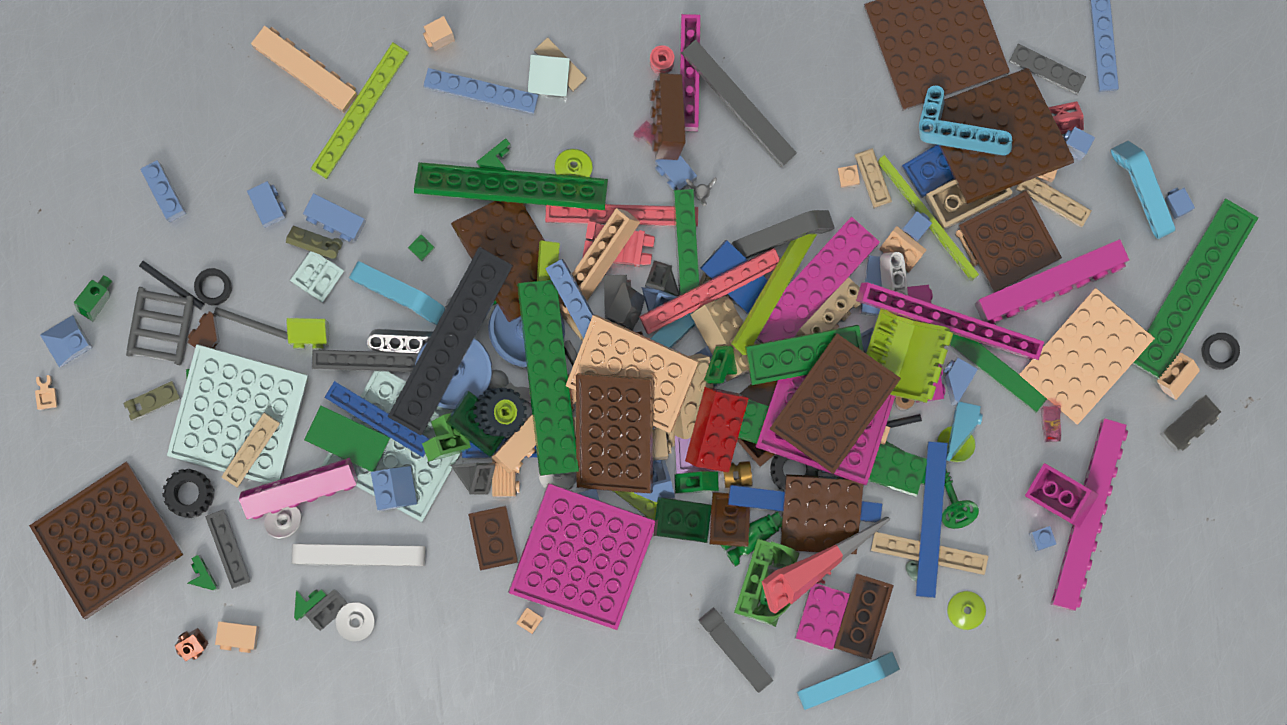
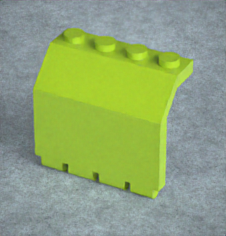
[866,309,953,403]

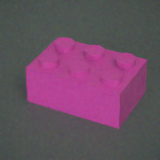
[1025,463,1099,528]
[795,583,850,650]

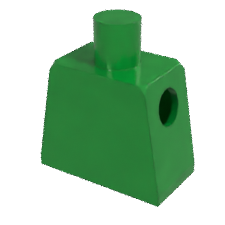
[74,275,113,322]

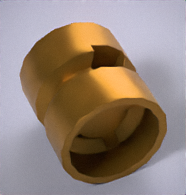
[723,461,752,488]

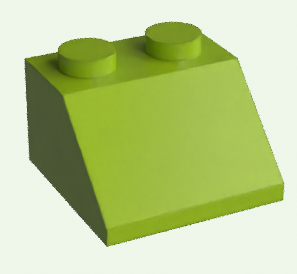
[286,318,329,349]

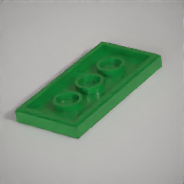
[304,405,391,472]

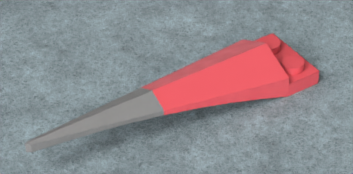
[761,517,891,614]

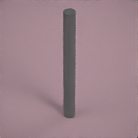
[214,307,288,339]

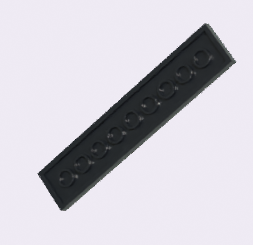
[388,247,514,435]

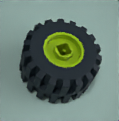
[473,388,527,436]

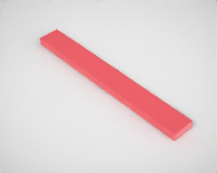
[545,204,698,227]
[639,248,780,334]

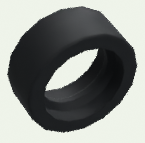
[194,268,232,306]
[1201,333,1240,370]

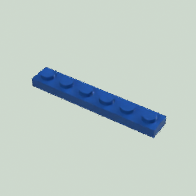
[324,381,430,458]

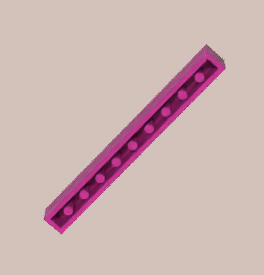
[856,282,1044,360]
[1050,418,1128,611]

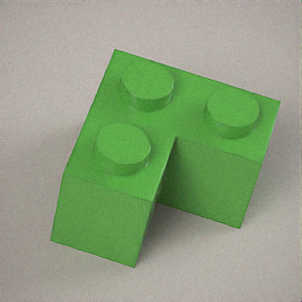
[422,413,471,462]

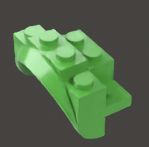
[734,539,800,627]

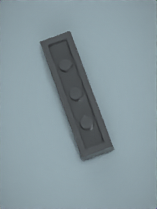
[1009,44,1086,95]
[205,509,251,589]

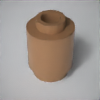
[894,396,915,410]

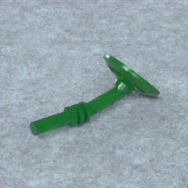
[942,469,979,529]

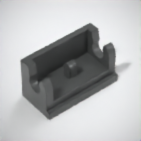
[305,589,348,631]

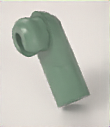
[905,560,918,581]

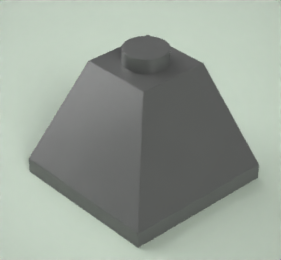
[606,283,645,330]

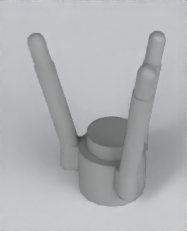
[686,177,717,206]

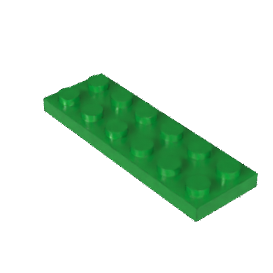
[745,325,863,385]

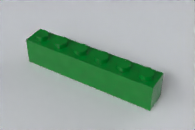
[673,189,699,296]

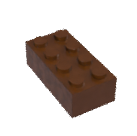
[649,73,686,160]
[834,573,894,660]

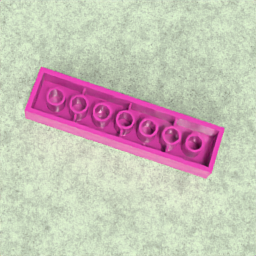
[757,216,880,343]
[975,239,1129,324]

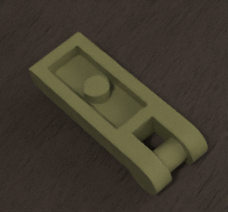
[286,226,343,259]
[123,381,181,421]

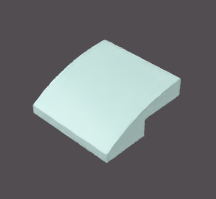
[527,54,570,96]
[289,251,344,302]

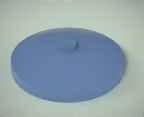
[488,304,565,367]
[415,338,492,409]

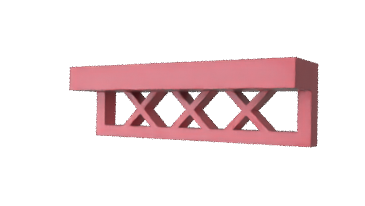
[1048,101,1084,134]

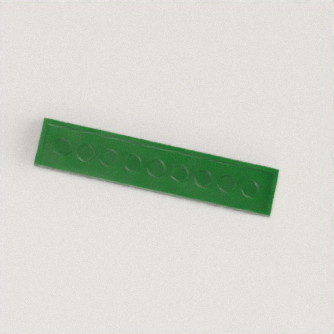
[414,162,608,210]
[1132,198,1259,379]
[517,280,579,476]
[738,400,927,497]

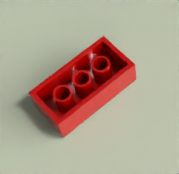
[685,387,749,473]

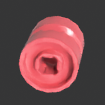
[650,45,674,74]

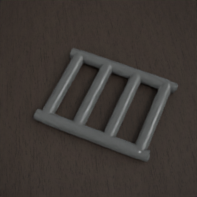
[126,287,194,365]

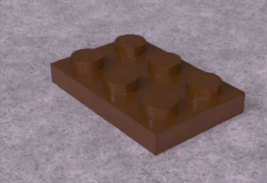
[709,492,750,547]
[468,506,518,571]

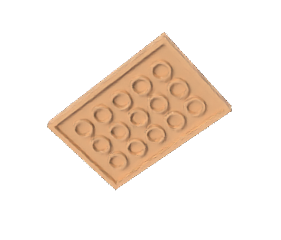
[1019,288,1155,425]
[566,315,700,433]

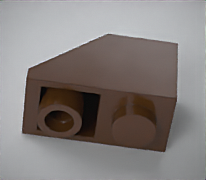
[187,311,220,349]

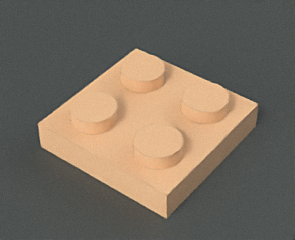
[879,226,927,273]

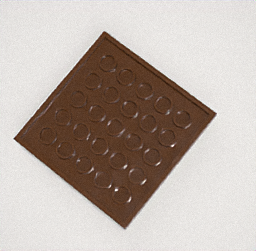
[864,0,1010,111]
[928,68,1074,204]
[29,461,184,620]

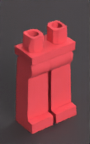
[582,221,655,267]

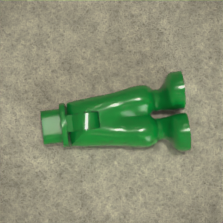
[721,512,782,567]

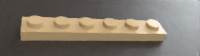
[870,532,988,575]

